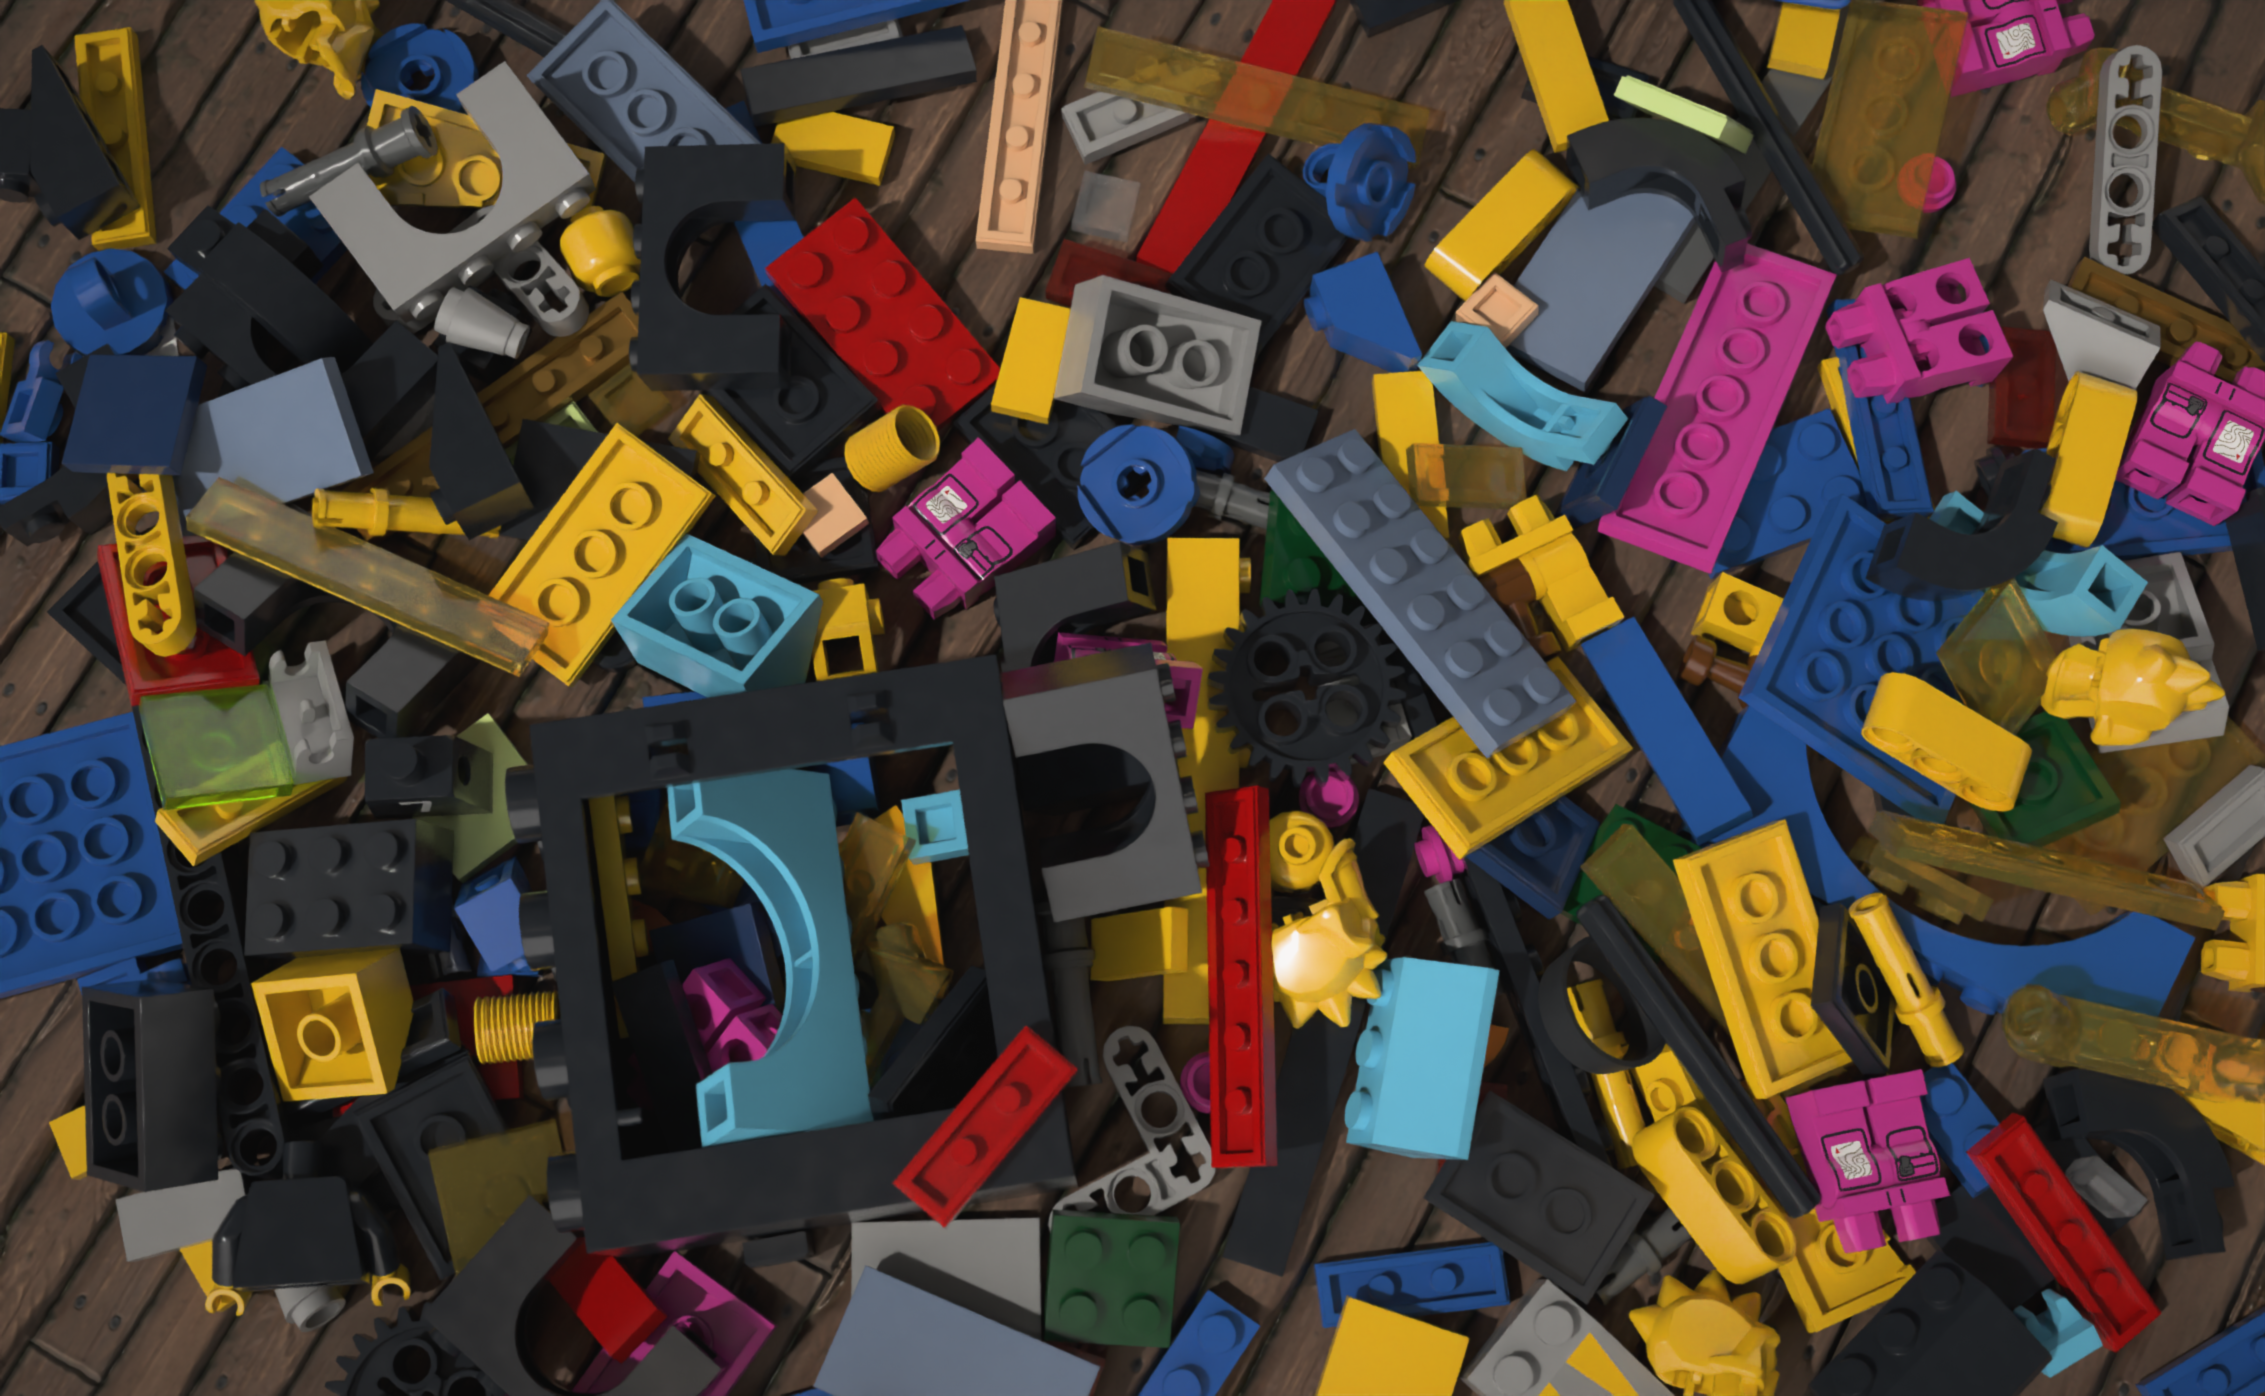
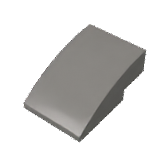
[2069,552,2229,753]

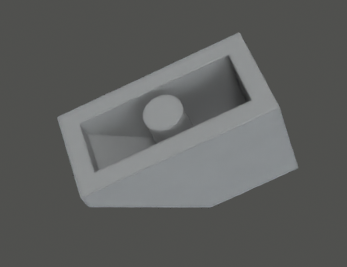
[2043,279,2160,389]

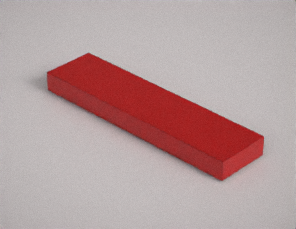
[1966,1113,2162,1353]

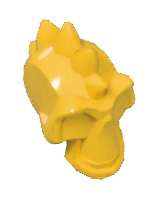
[254,0,383,100]
[2040,629,2225,746]
[1271,838,1387,1029]
[1629,1269,1781,1396]

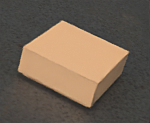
[1455,272,1539,349]
[802,473,869,558]

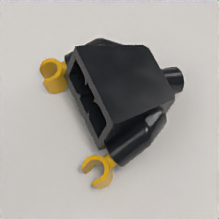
[205,1141,410,1316]

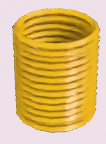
[844,404,940,492]
[474,990,561,1065]

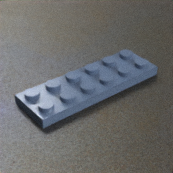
[1264,429,1576,758]

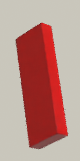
[893,1026,1078,1229]

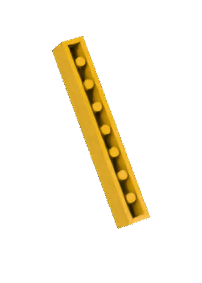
[1163,538,1251,1025]

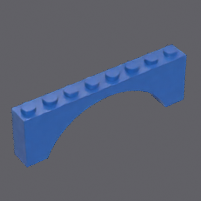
[1676,705,2195,1069]

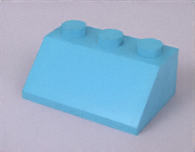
[611,533,823,698]
[1345,957,1499,1160]

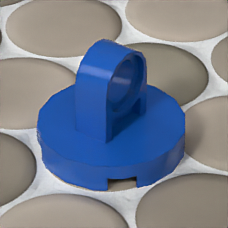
[1303,123,1416,242]
[51,248,174,356]

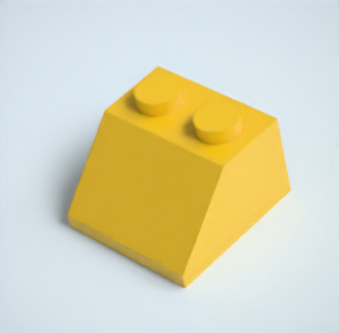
[251,948,414,1102]

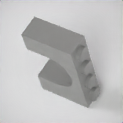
[309,61,596,324]

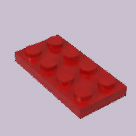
[765,197,1000,432]

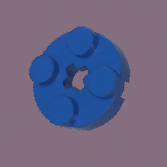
[361,23,480,115]
[1077,425,1200,546]

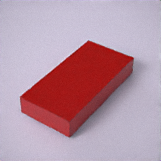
[549,1240,668,1364]

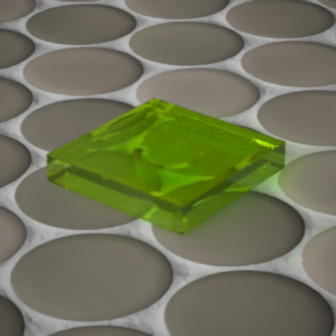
[139,684,294,810]

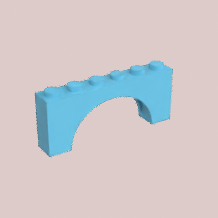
[667,769,873,1148]

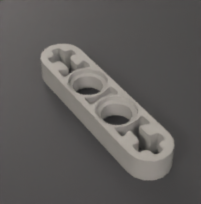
[2089,45,2162,275]

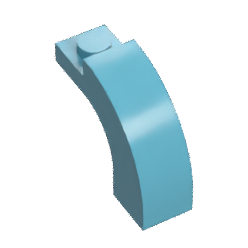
[1417,321,1628,471]
[1929,491,2148,637]

